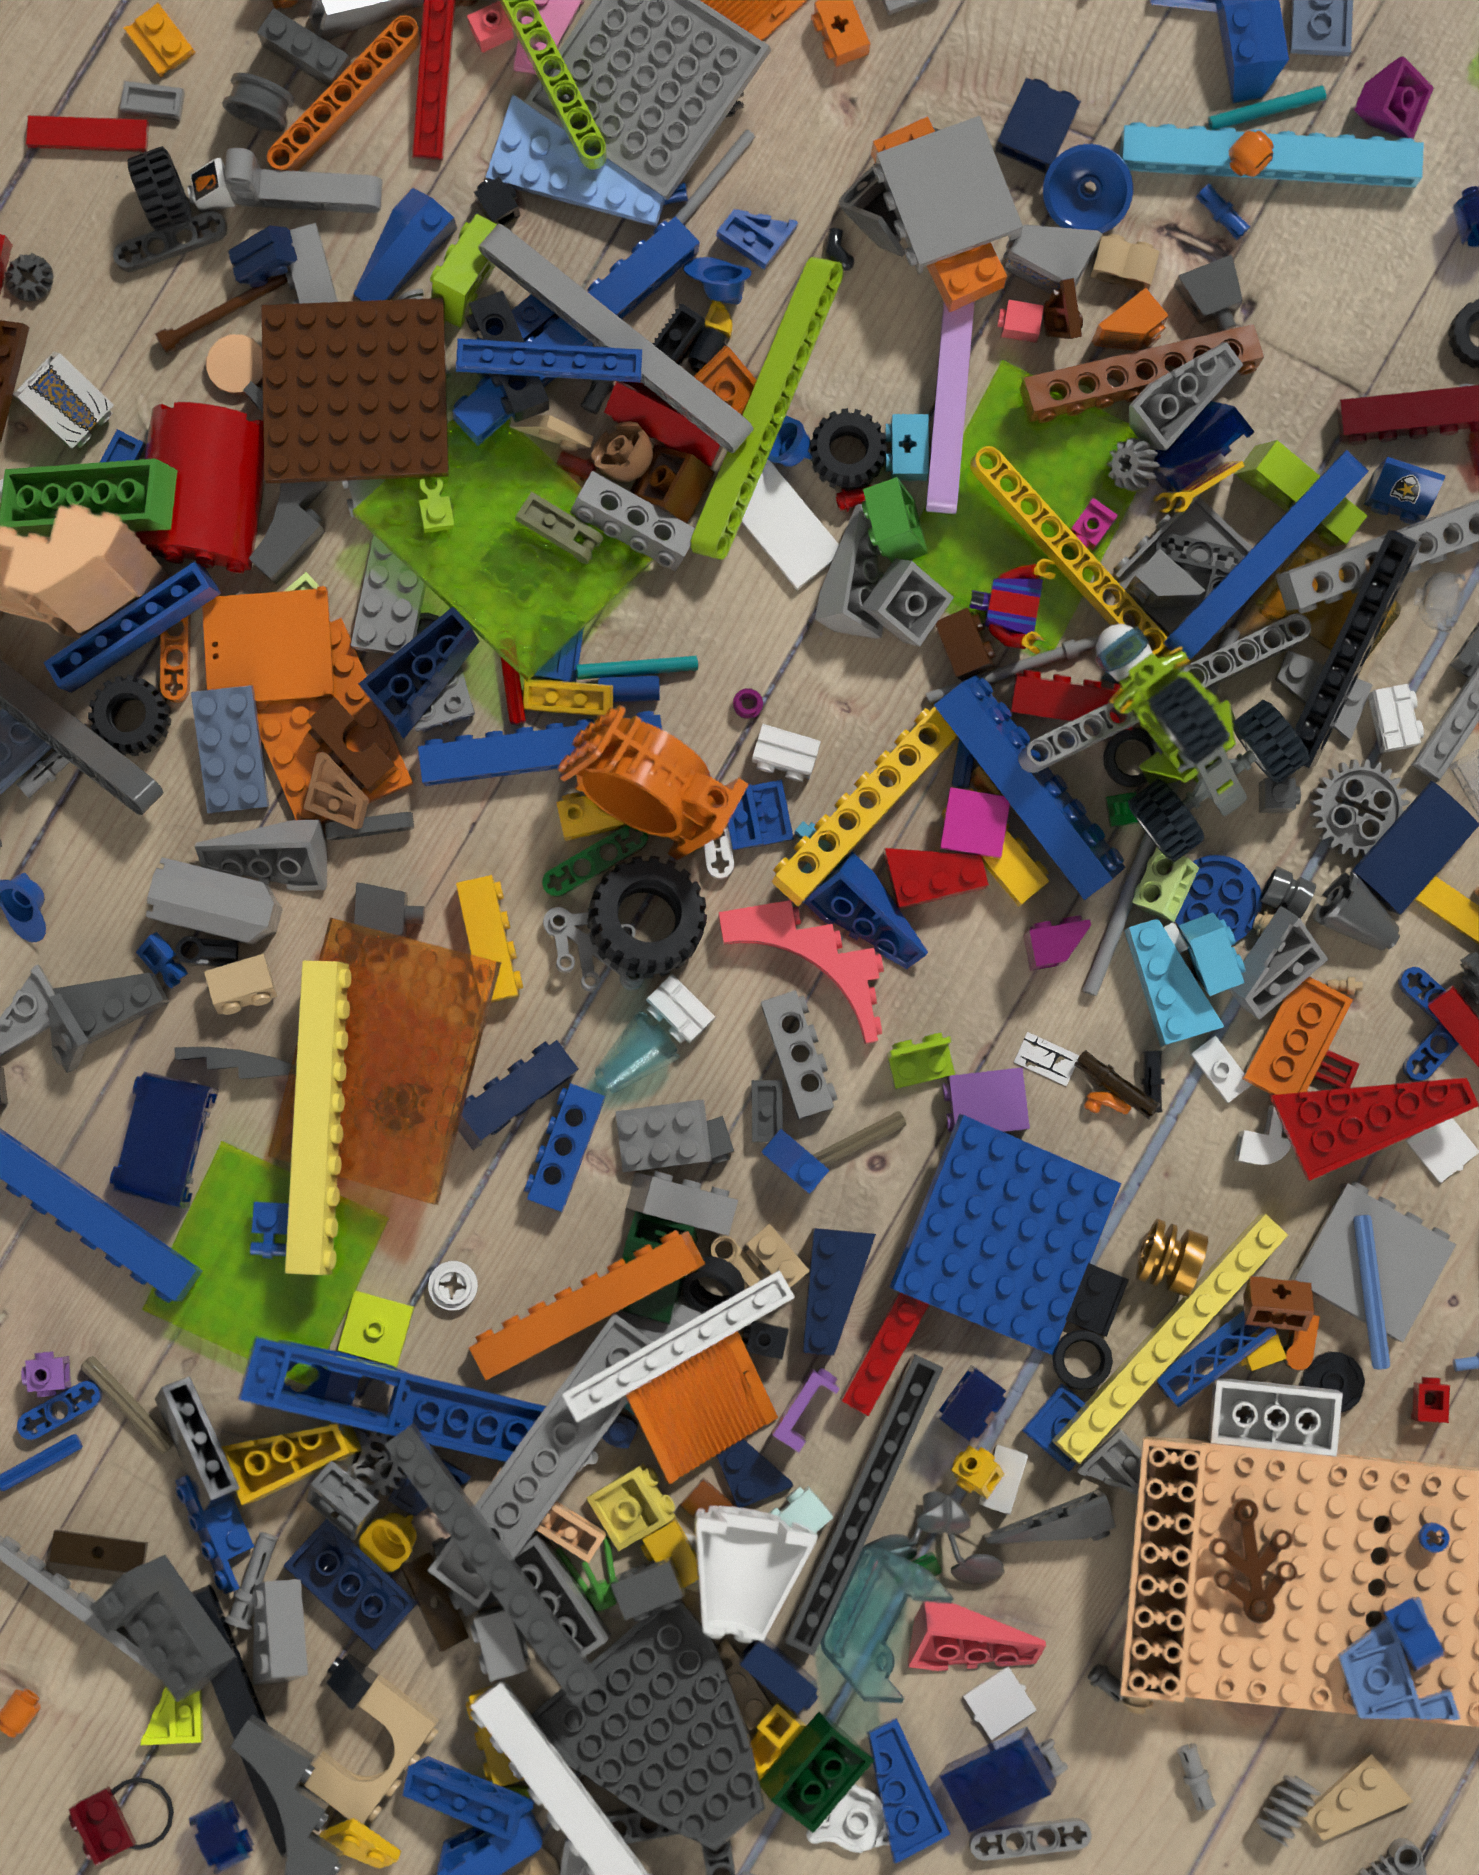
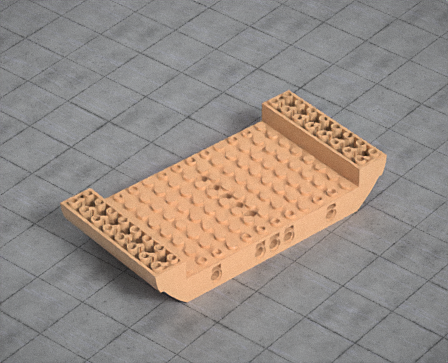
[1120,1437,1479,1727]

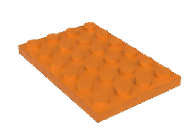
[256,618,414,824]

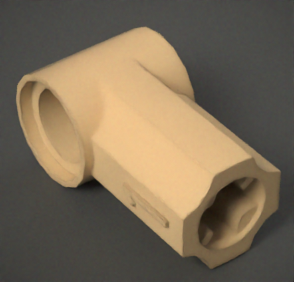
[709,1235,764,1290]

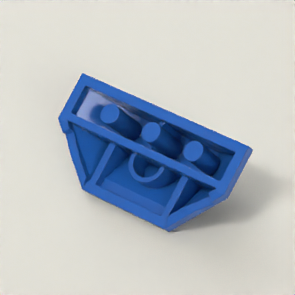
[1215,0,1289,104]

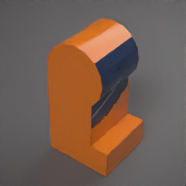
[1283,1315,1320,1370]

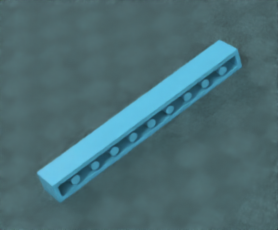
[1120,122,1424,188]

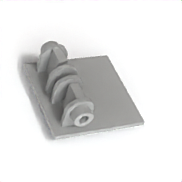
[414,666,475,733]

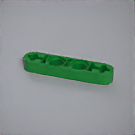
[542,825,649,897]

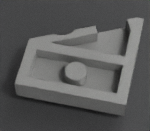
[1077,1428,1142,1495]

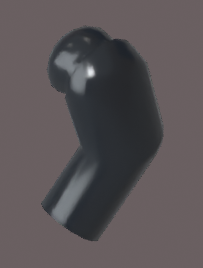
[825,228,855,271]

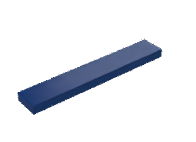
[456,338,642,383]

